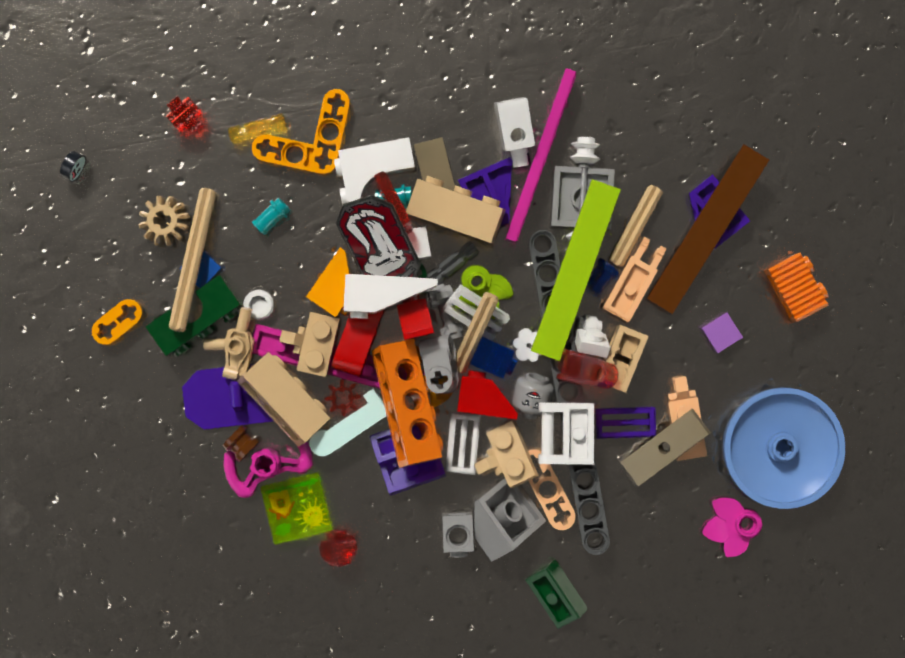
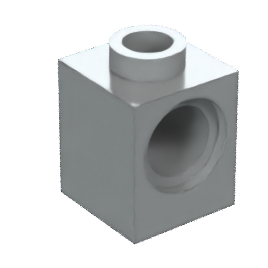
[442,512,474,557]

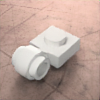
[574,314,611,358]

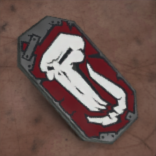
[336,195,421,278]

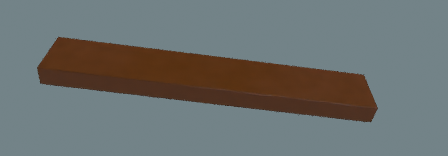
[647,144,769,314]

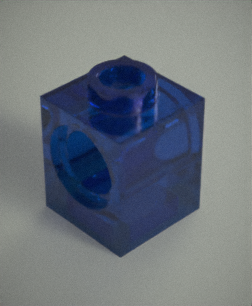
[470,337,518,379]

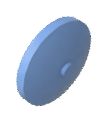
[723,388,845,509]

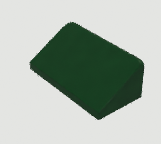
[525,560,587,629]

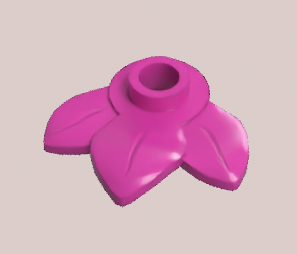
[702,497,762,557]

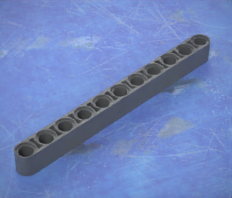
[528,230,610,555]

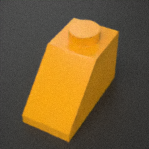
[306,247,351,318]

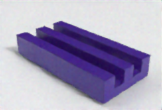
[595,407,656,439]

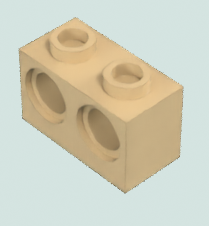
[595,325,649,393]

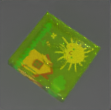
[260,471,333,545]

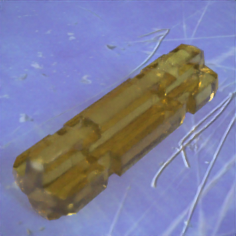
[228,114,287,144]

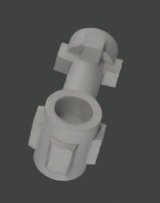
[427,284,463,340]

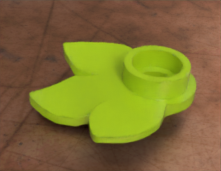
[455,265,513,320]

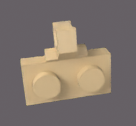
[279,312,340,377]
[474,420,539,488]

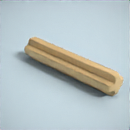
[609,185,663,267]
[456,292,499,373]

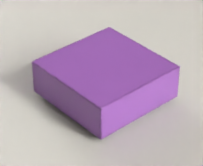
[700,312,743,353]

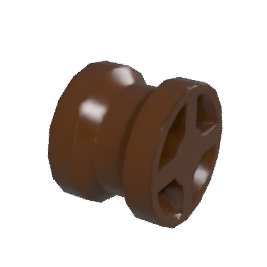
[222,425,260,463]

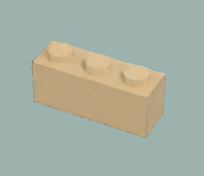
[406,176,506,244]
[237,352,330,446]

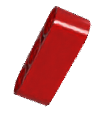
[331,309,385,377]

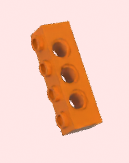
[371,339,443,468]

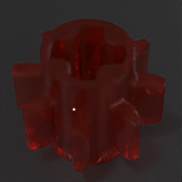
[166,96,203,133]
[324,379,362,416]
[319,529,357,567]

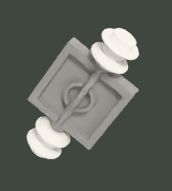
[551,137,615,251]

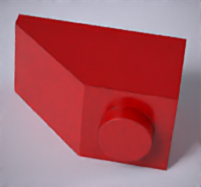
[397,295,435,340]
[457,370,518,420]

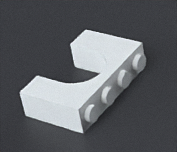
[334,137,432,265]

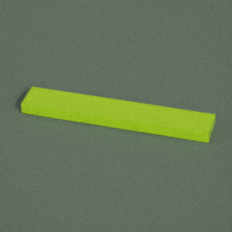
[531,179,621,361]

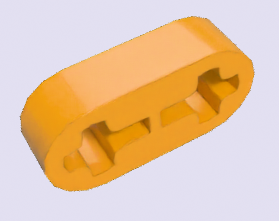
[92,299,145,345]

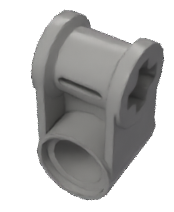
[419,334,460,394]

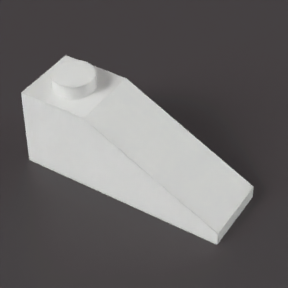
[344,274,438,319]

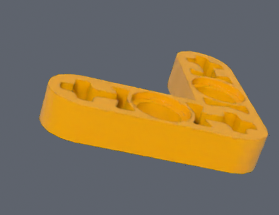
[252,89,350,175]

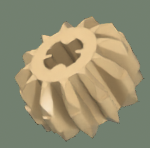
[139,196,190,246]

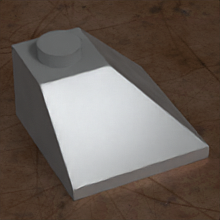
[474,477,546,562]

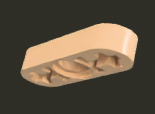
[528,449,575,530]

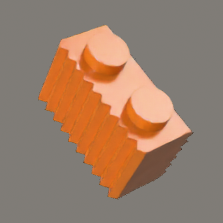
[764,252,829,323]

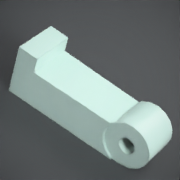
[309,389,387,456]

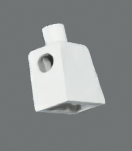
[494,97,535,167]

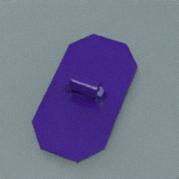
[182,364,273,429]

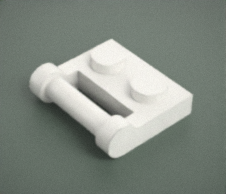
[538,402,594,465]

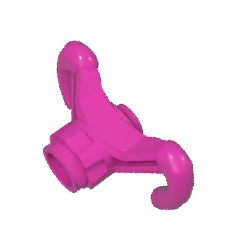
[223,442,313,498]

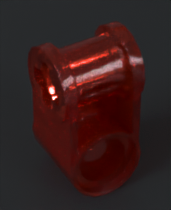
[556,349,619,389]

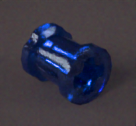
[587,257,620,297]

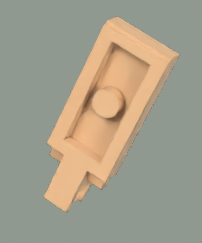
[667,376,707,461]

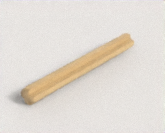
[169,188,216,332]

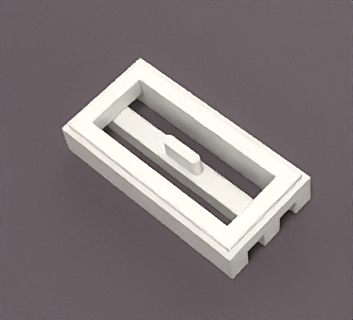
[443,284,510,341]
[445,412,481,475]

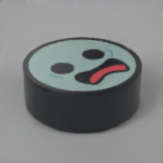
[60,151,86,182]

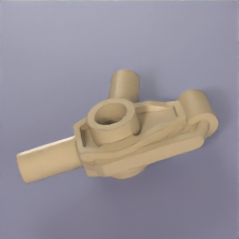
[203,307,255,381]

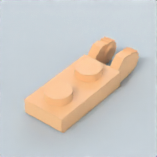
[602,236,666,323]

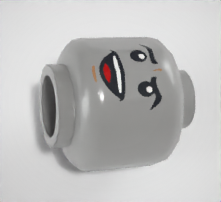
[512,373,554,419]

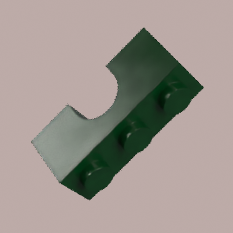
[145,275,244,358]

